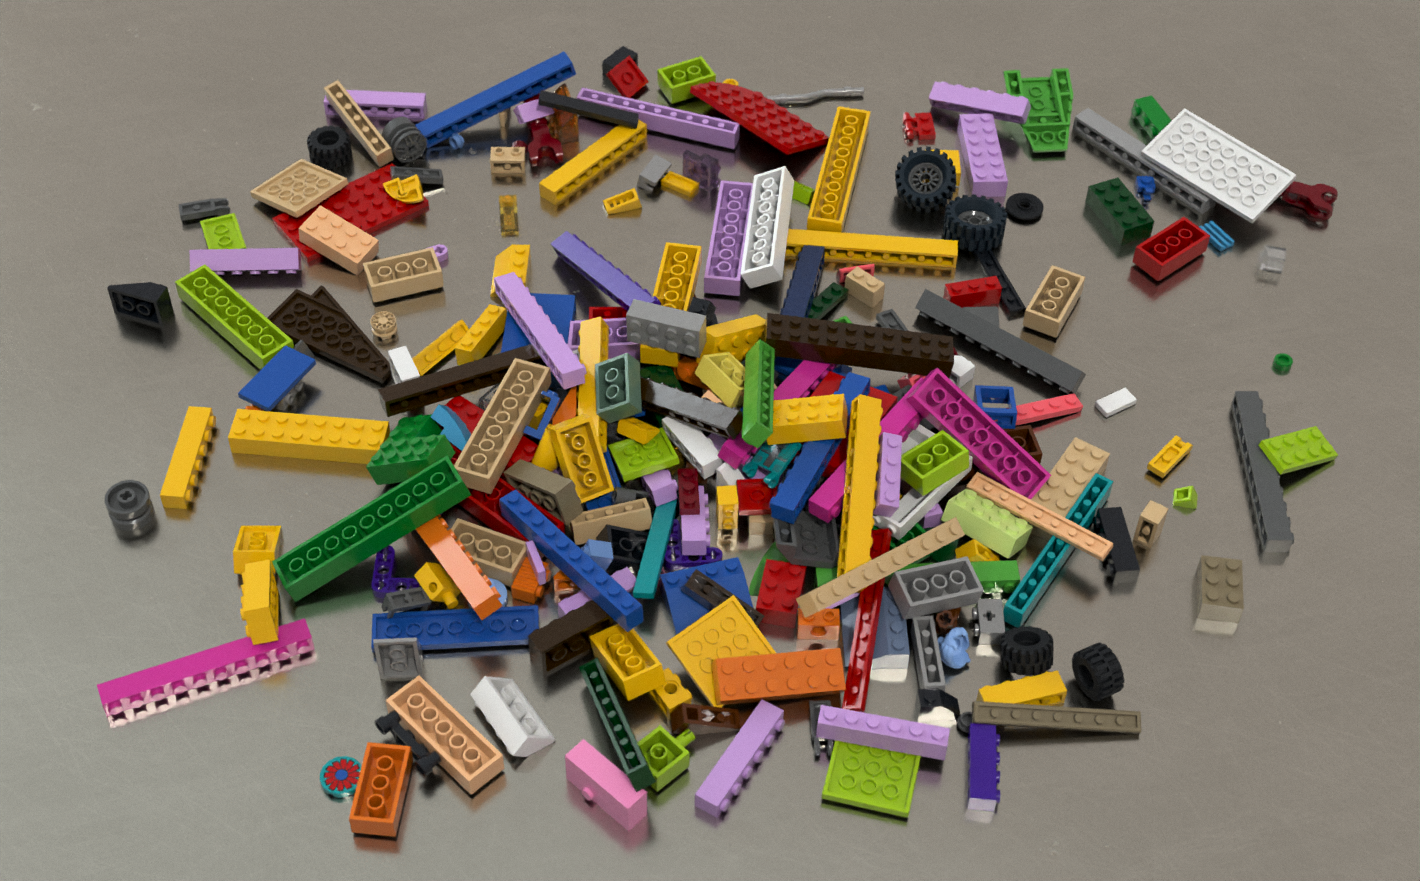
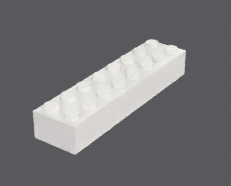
[740,166,794,289]

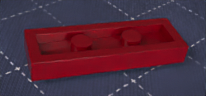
[678,468,700,515]

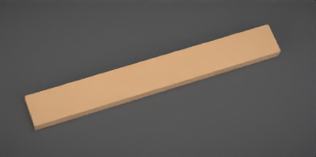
[966,472,1113,562]

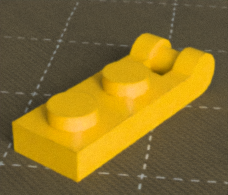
[1147,435,1193,478]

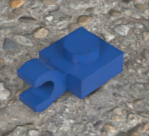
[1135,176,1156,200]

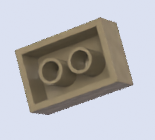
[1197,555,1244,623]

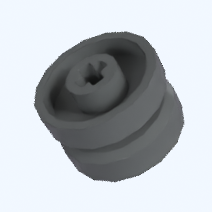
[104,480,154,531]

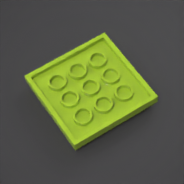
[822,740,921,818]

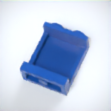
[523,390,561,445]

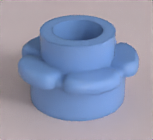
[449,133,464,149]

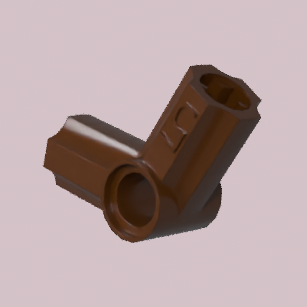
[935,607,962,636]

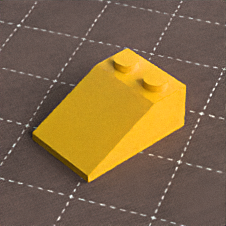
[233,526,281,575]

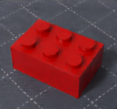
[756,559,806,628]

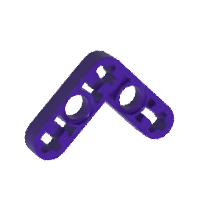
[664,519,723,569]
[371,545,421,598]

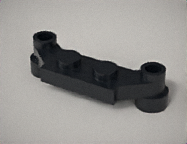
[374,710,441,777]

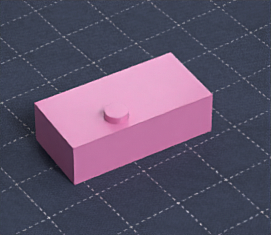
[565,739,647,832]

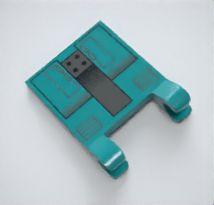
[742,440,802,489]

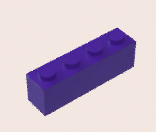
[967,723,1000,811]

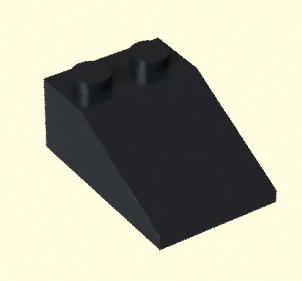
[107,282,174,327]
[596,525,665,573]

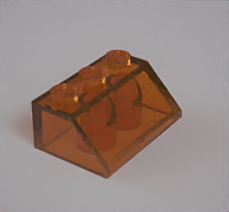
[547,83,579,144]

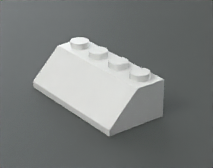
[470,676,556,757]

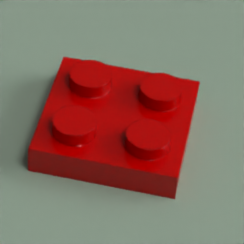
[606,55,649,98]
[736,479,777,515]

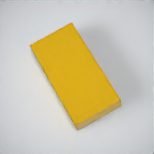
[661,171,699,197]

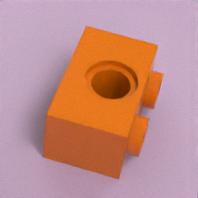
[797,608,840,640]

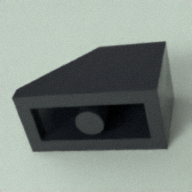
[915,688,960,721]

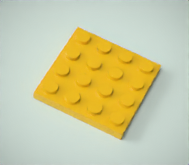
[666,595,776,708]

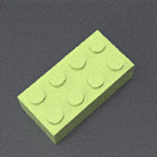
[941,489,1033,559]

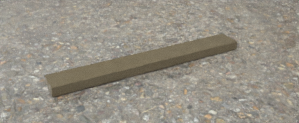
[972,701,1141,734]

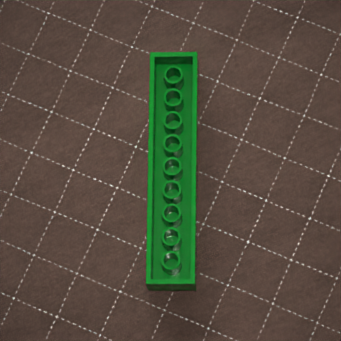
[272,455,471,602]

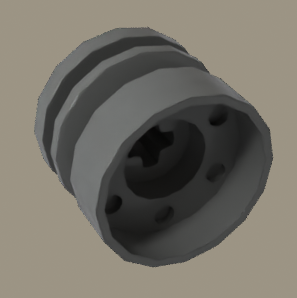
[382,117,427,162]

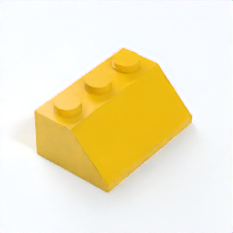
[490,244,531,297]

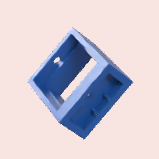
[973,385,1017,429]

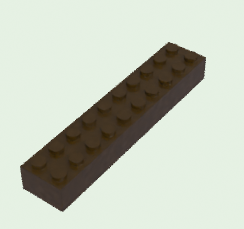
[764,313,954,378]

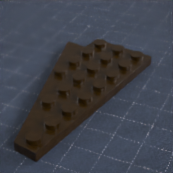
[267,285,391,383]

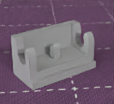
[637,155,672,192]

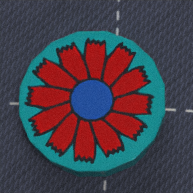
[320,756,362,798]

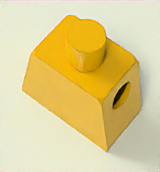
[414,562,461,609]

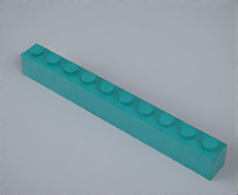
[1003,473,1113,628]

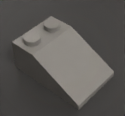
[373,638,423,679]

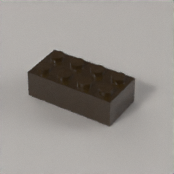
[528,600,613,676]

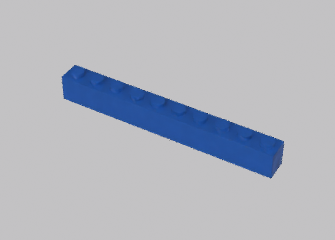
[416,51,576,148]
[769,372,870,524]
[499,489,644,632]

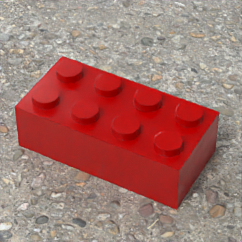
[1132,217,1210,281]

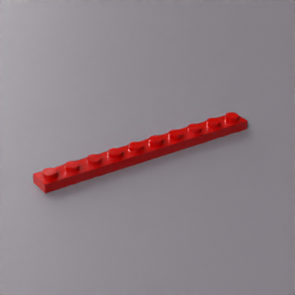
[842,528,892,712]

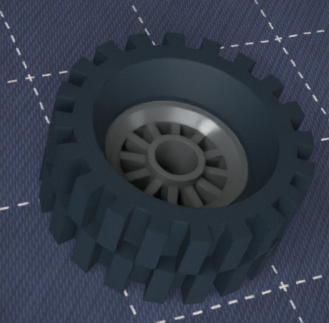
[895,146,956,212]
[943,194,1007,252]

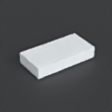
[1095,388,1137,418]

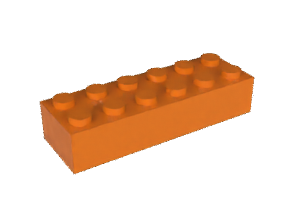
[712,648,846,705]

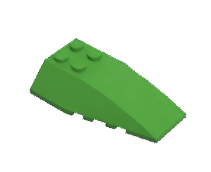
[1003,68,1073,153]

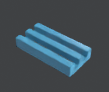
[1199,221,1235,252]

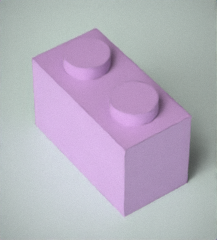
[641,469,678,507]

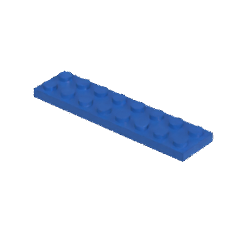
[371,605,539,653]

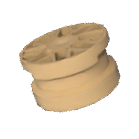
[370,311,397,340]

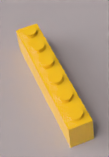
[160,406,216,509]

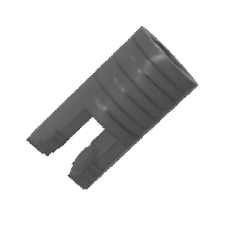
[612,487,649,504]

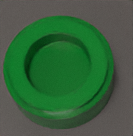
[1273,353,1293,371]

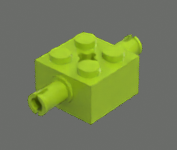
[638,725,696,792]

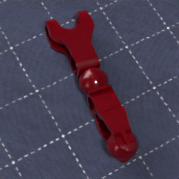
[523,93,564,167]
[1278,181,1338,220]

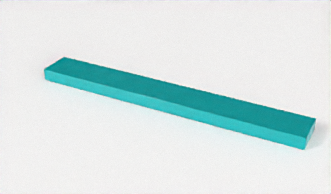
[633,490,679,599]

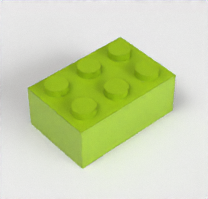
[657,56,716,104]
[900,430,969,496]

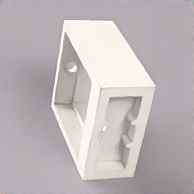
[388,346,420,384]

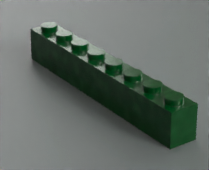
[579,657,656,792]

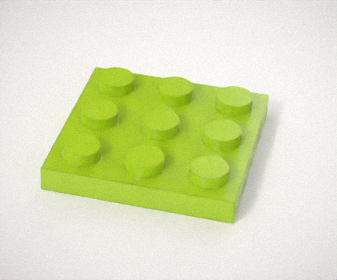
[608,427,680,482]

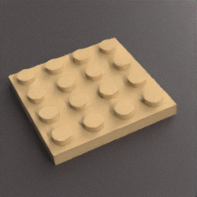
[250,159,348,218]

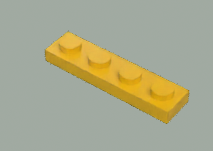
[412,319,469,376]

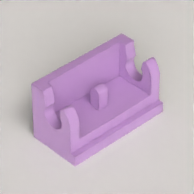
[513,99,554,124]

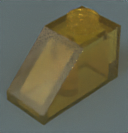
[499,195,519,235]

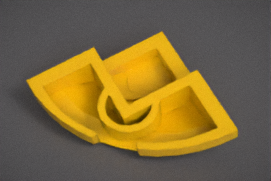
[383,174,424,203]

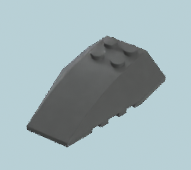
[773,467,842,569]

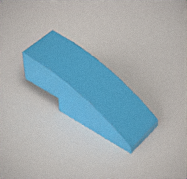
[431,404,471,451]

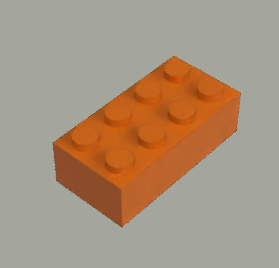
[349,742,413,837]

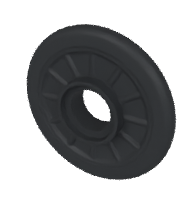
[1006,193,1044,220]

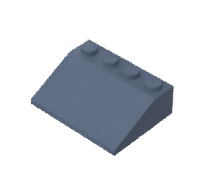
[840,587,910,669]

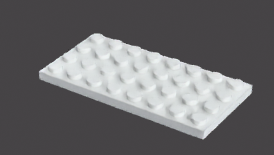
[1141,108,1296,223]

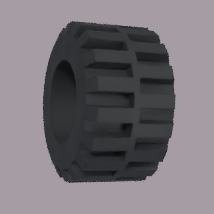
[307,125,352,169]
[1000,626,1054,676]
[1072,643,1124,701]

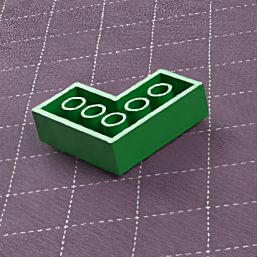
[366,414,456,485]

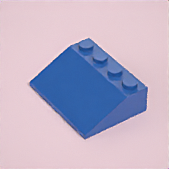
[660,557,753,635]

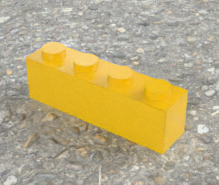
[455,304,507,365]
[976,670,1067,706]

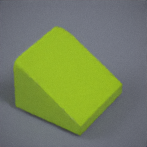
[1173,486,1198,509]

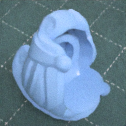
[937,627,971,669]

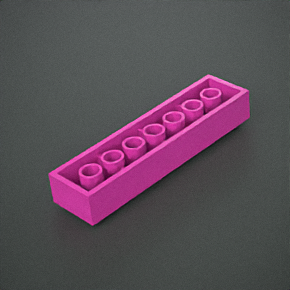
[906,368,1051,500]

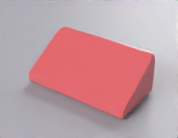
[836,264,875,283]

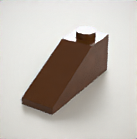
[670,703,740,735]

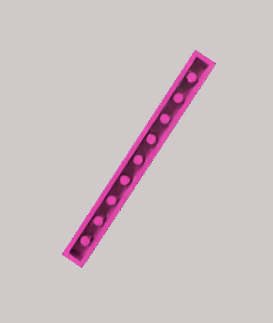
[717,360,838,469]
[809,378,925,523]
[97,618,314,716]

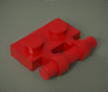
[902,112,936,140]

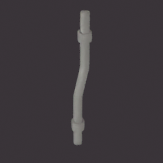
[767,86,864,104]

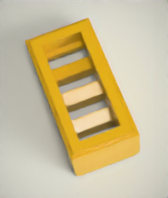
[603,188,642,214]

